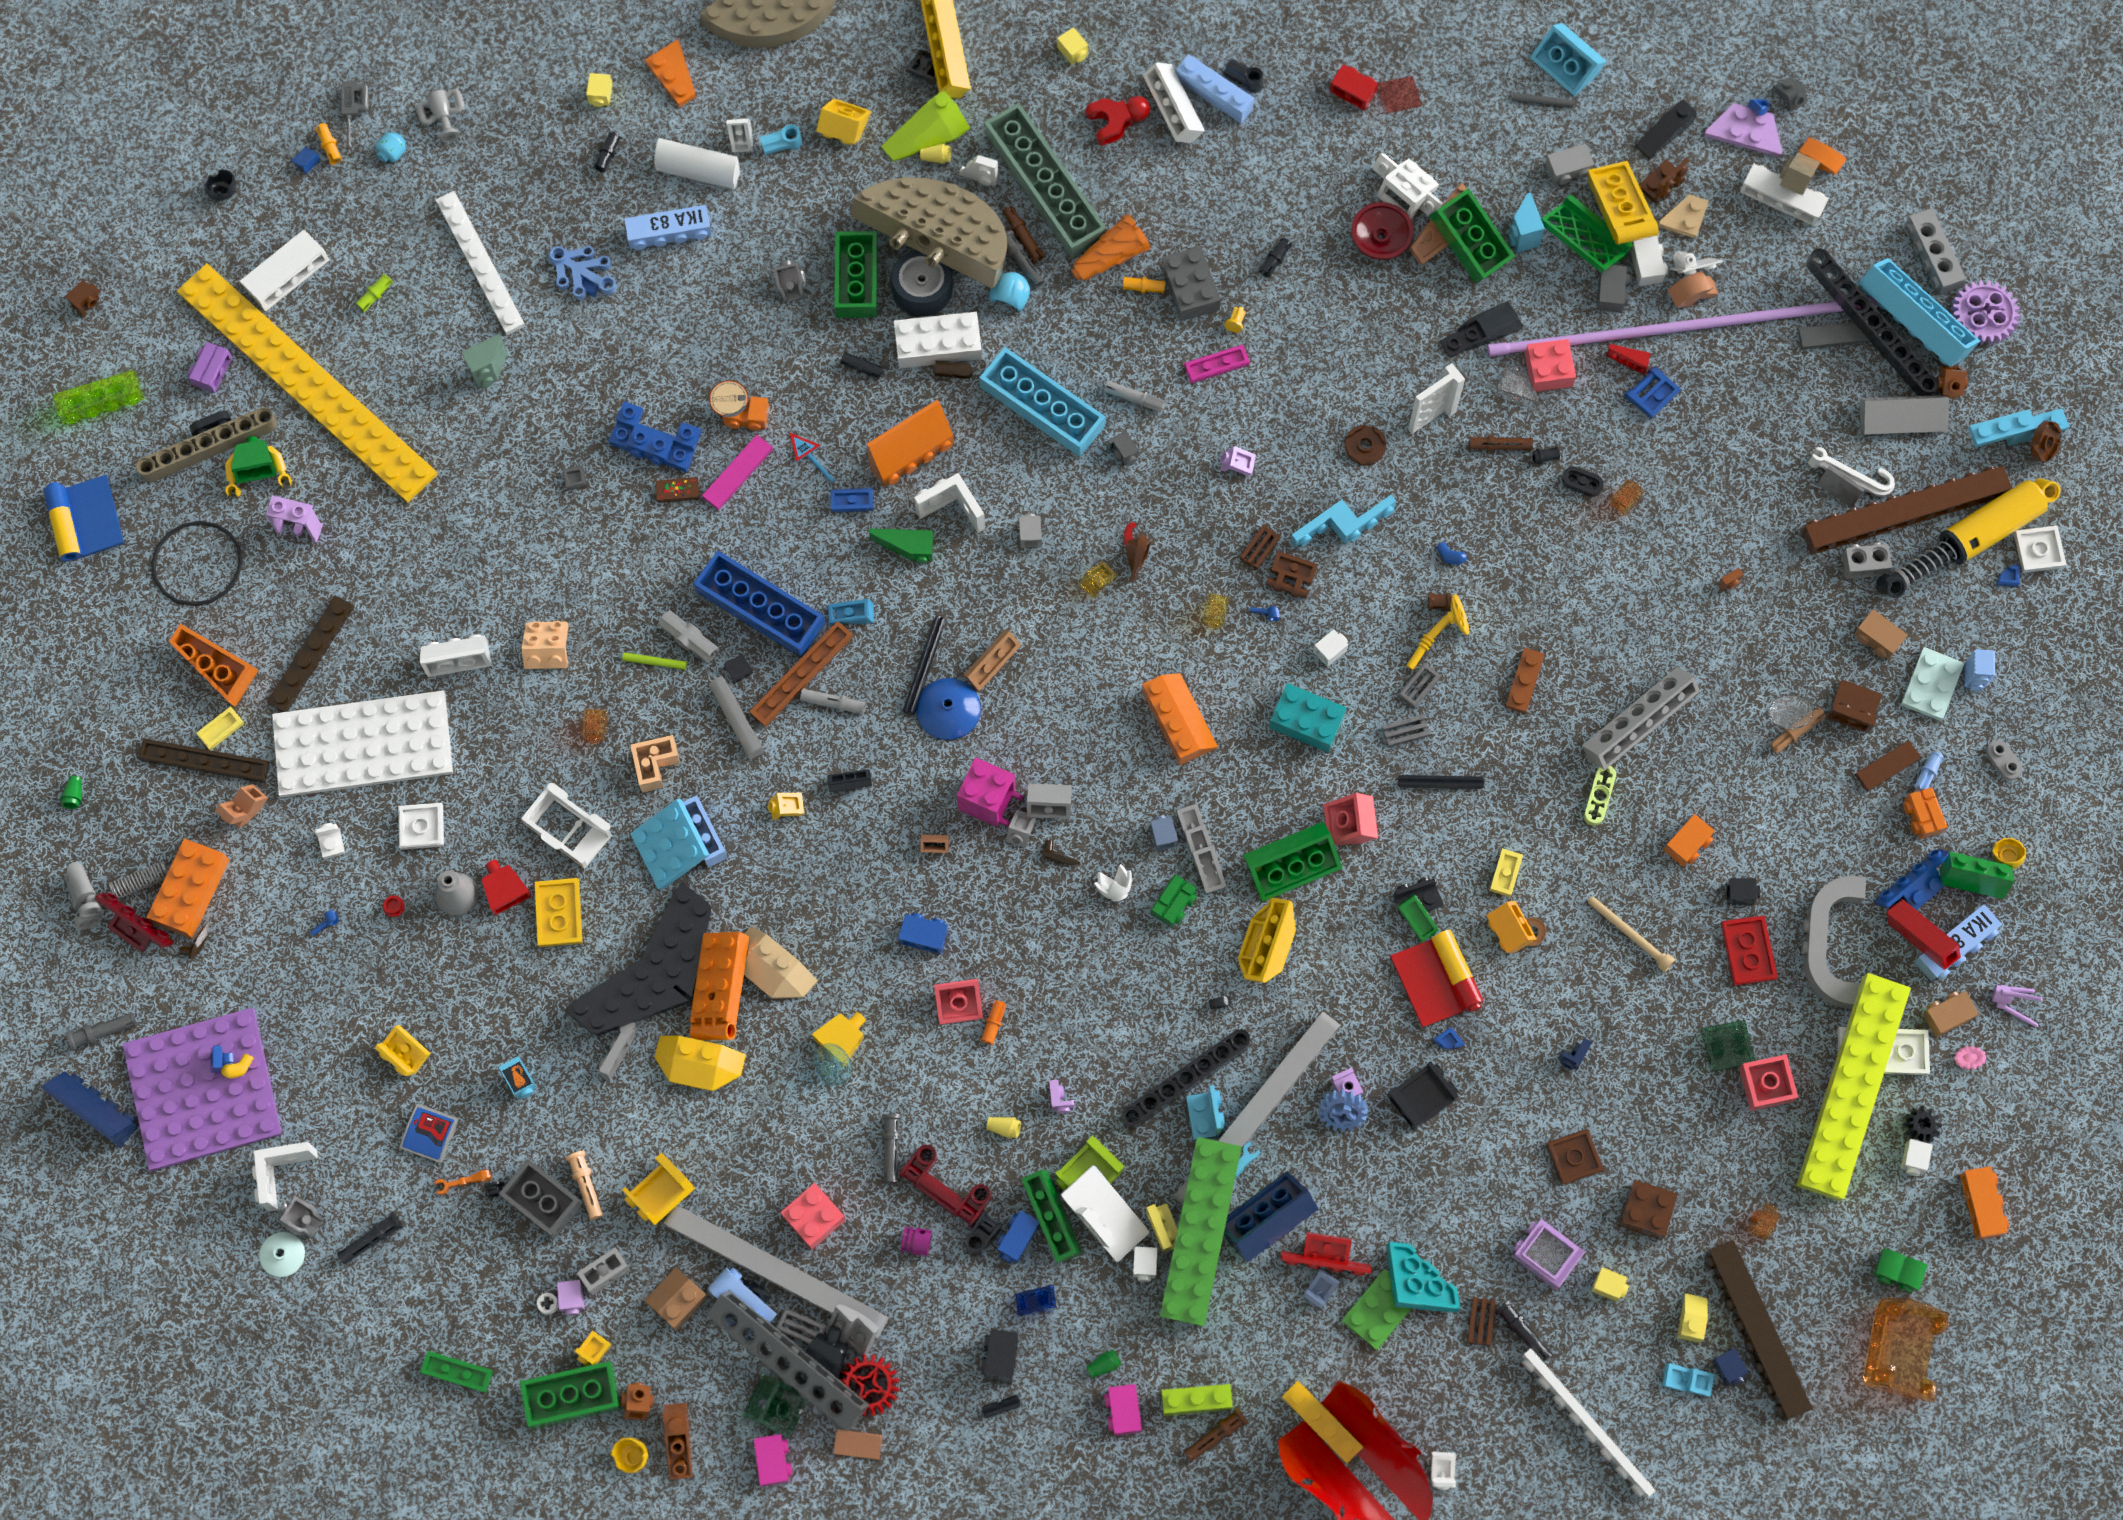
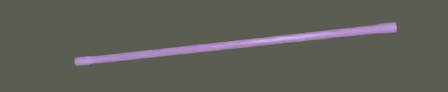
[1487,296,1878,357]

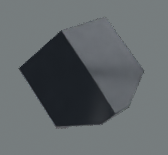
[905,49,937,83]

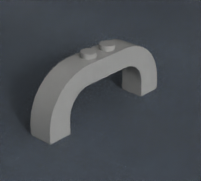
[1801,876,1866,1009]

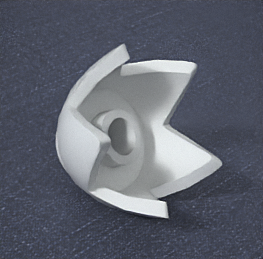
[1094,864,1132,901]

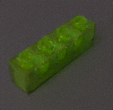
[52,369,145,424]

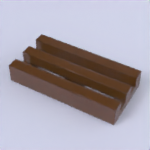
[1240,524,1281,570]
[1467,1297,1496,1346]

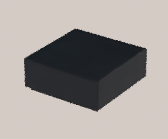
[724,654,753,683]

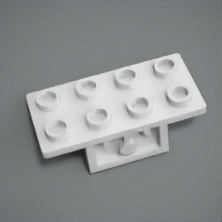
[1061,1165,1149,1262]

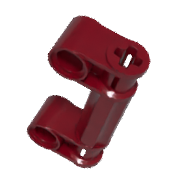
[899,1145,992,1228]

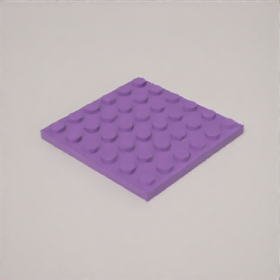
[122,1008,282,1171]

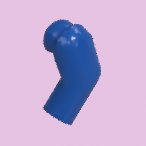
[1436,542,1467,565]

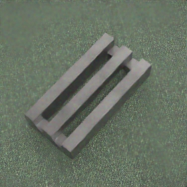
[1398,663,1441,709]
[1382,714,1430,747]
[776,1308,827,1344]

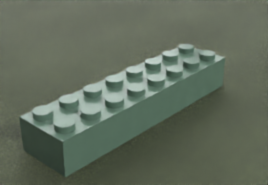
[984,103,1107,259]

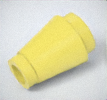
[920,144,951,164]
[986,1117,1021,1139]

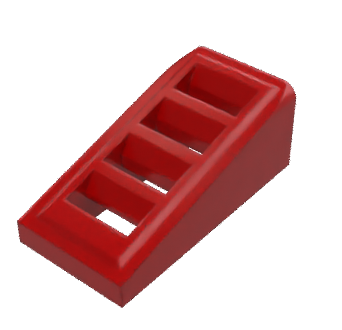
[1606,344,1651,375]

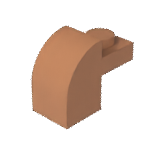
[1668,272,1719,307]
[215,784,268,827]

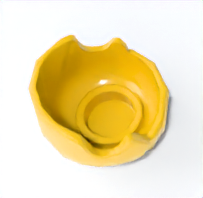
[1992,838,2026,870]
[611,1438,648,1474]

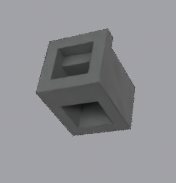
[1107,430,1139,467]

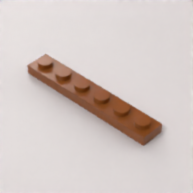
[749,621,853,728]

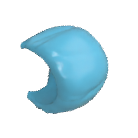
[989,272,1030,312]

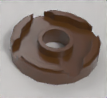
[2030,420,2061,463]
[1345,425,1386,465]

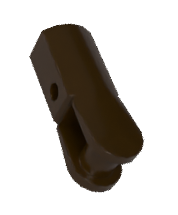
[934,361,973,379]

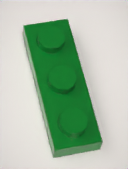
[420,1351,494,1393]

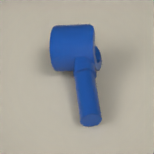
[1250,606,1280,621]
[310,910,339,936]

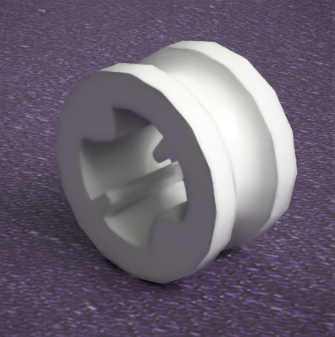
[537,1293,559,1315]

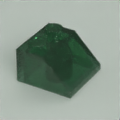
[742,1374,808,1439]

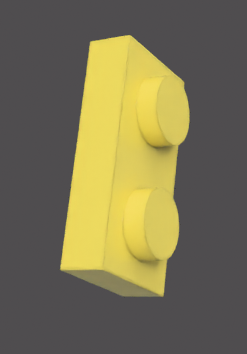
[1489,848,1523,897]

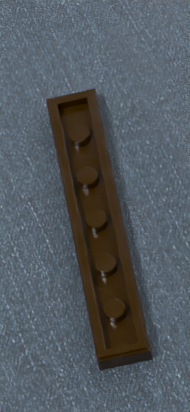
[138,738,270,783]

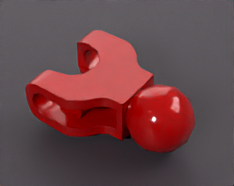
[1084,96,1151,146]

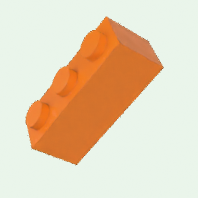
[1960,1166,2009,1241]

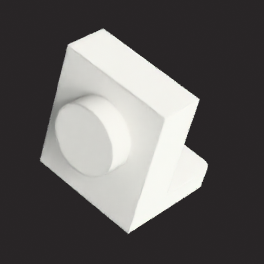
[1431,1452,1456,1490]

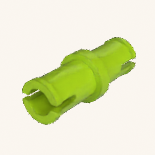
[355,273,394,312]

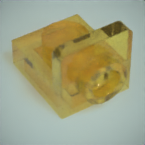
[1080,561,1117,598]

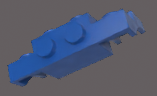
[608,401,702,473]

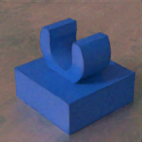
[210,1046,233,1073]

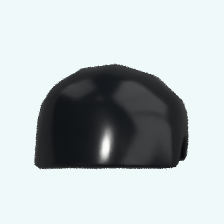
[204,169,236,201]

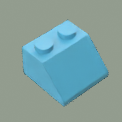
[1508,193,1545,253]

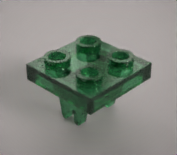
[1701,1020,1756,1072]

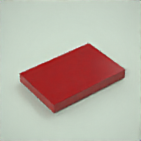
[1720,915,1778,986]

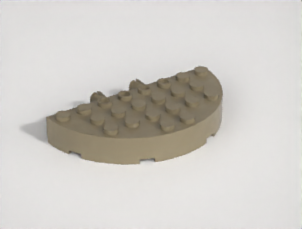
[700,0,837,48]
[851,177,1007,289]

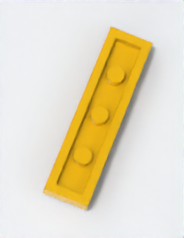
[1282,1381,1363,1463]

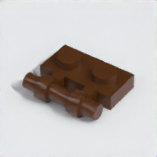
[1266,551,1318,599]

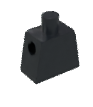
[805,1326,848,1379]

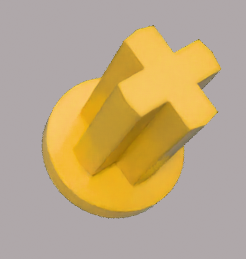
[1224,307,1246,333]

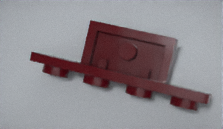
[94,893,174,952]

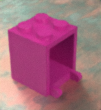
[957,757,1024,827]

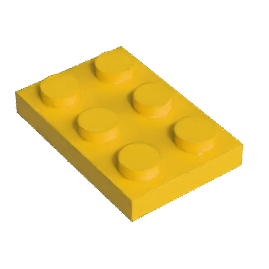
[535,878,583,947]

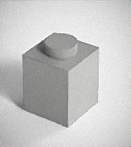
[1019,514,1042,548]

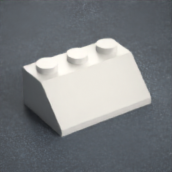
[420,635,491,677]

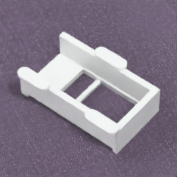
[521,783,612,869]

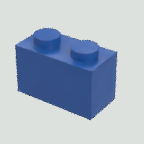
[898,913,948,955]

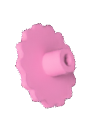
[1954,1046,1986,1070]

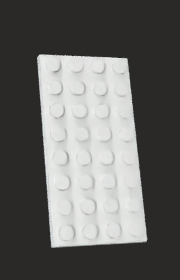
[272,690,453,798]

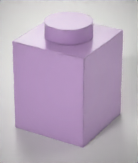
[557,1280,585,1316]

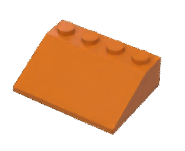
[867,399,954,487]

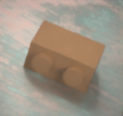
[1854,609,1908,660]
[1923,991,1979,1038]

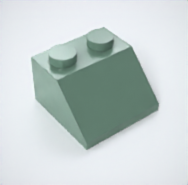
[462,334,507,389]

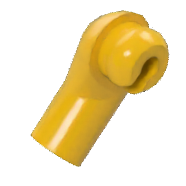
[221,1053,254,1079]

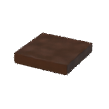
[1546,1129,1604,1186]

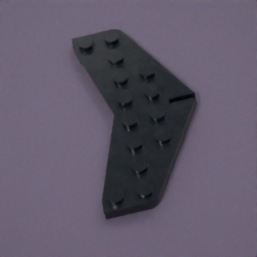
[565,882,711,1036]

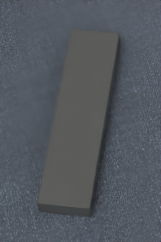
[1798,320,1885,350]

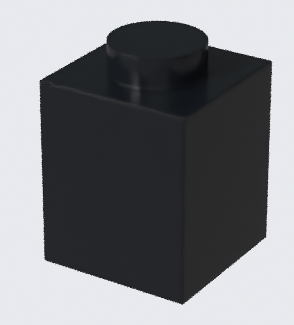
[1726,878,1760,905]

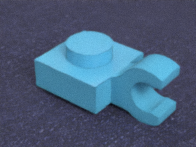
[1235,1142,1260,1179]

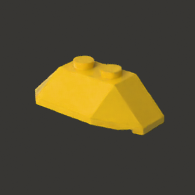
[1237,898,1296,983]
[654,1036,746,1091]

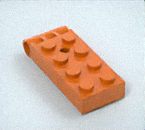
[690,932,749,1041]

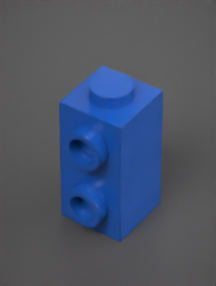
[996,1210,1040,1264]

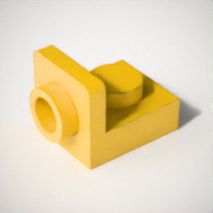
[768,793,804,820]

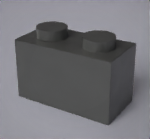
[1597,264,1630,312]

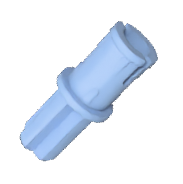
[1914,751,1944,791]

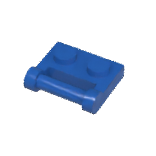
[1624,366,1681,420]

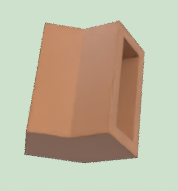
[921,835,949,853]

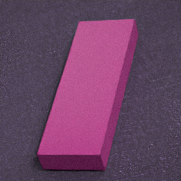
[1184,344,1250,384]

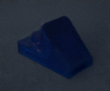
[1015,1285,1056,1316]

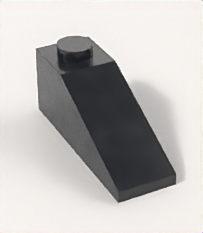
[1635,99,1697,160]

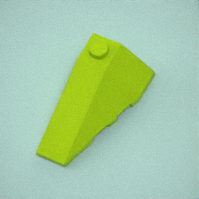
[881,90,970,162]

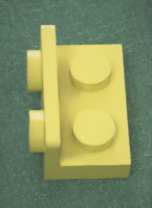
[1146,1204,1178,1253]

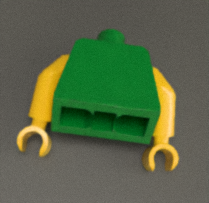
[225,436,292,497]

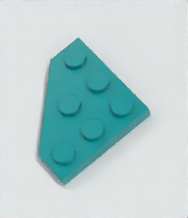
[1386,1242,1460,1313]

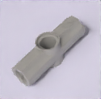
[658,610,719,663]

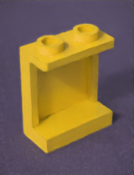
[622,1152,695,1225]

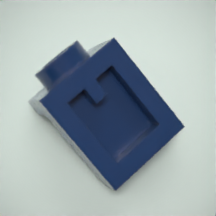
[1558,1038,1592,1070]

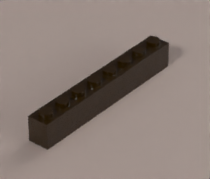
[1705,1239,1813,1422]

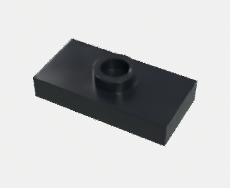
[827,769,872,792]

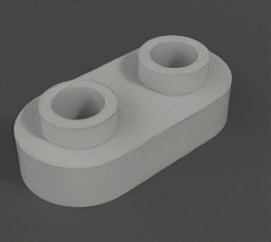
[1986,740,2022,781]

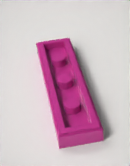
[702,435,773,510]

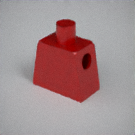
[482,860,532,916]

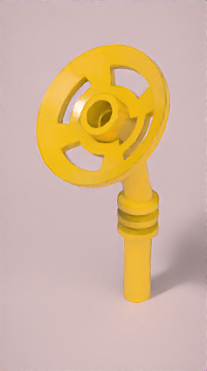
[1406,594,1469,670]

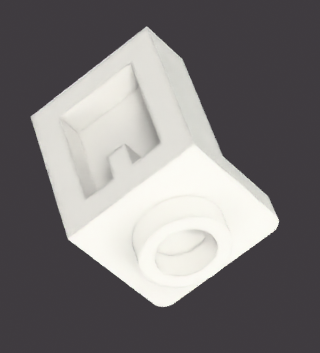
[315,823,345,859]

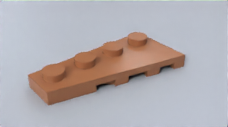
[1409,183,1466,265]

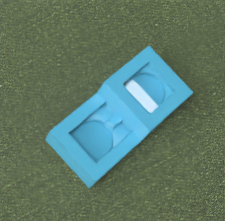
[1662,1363,1715,1397]

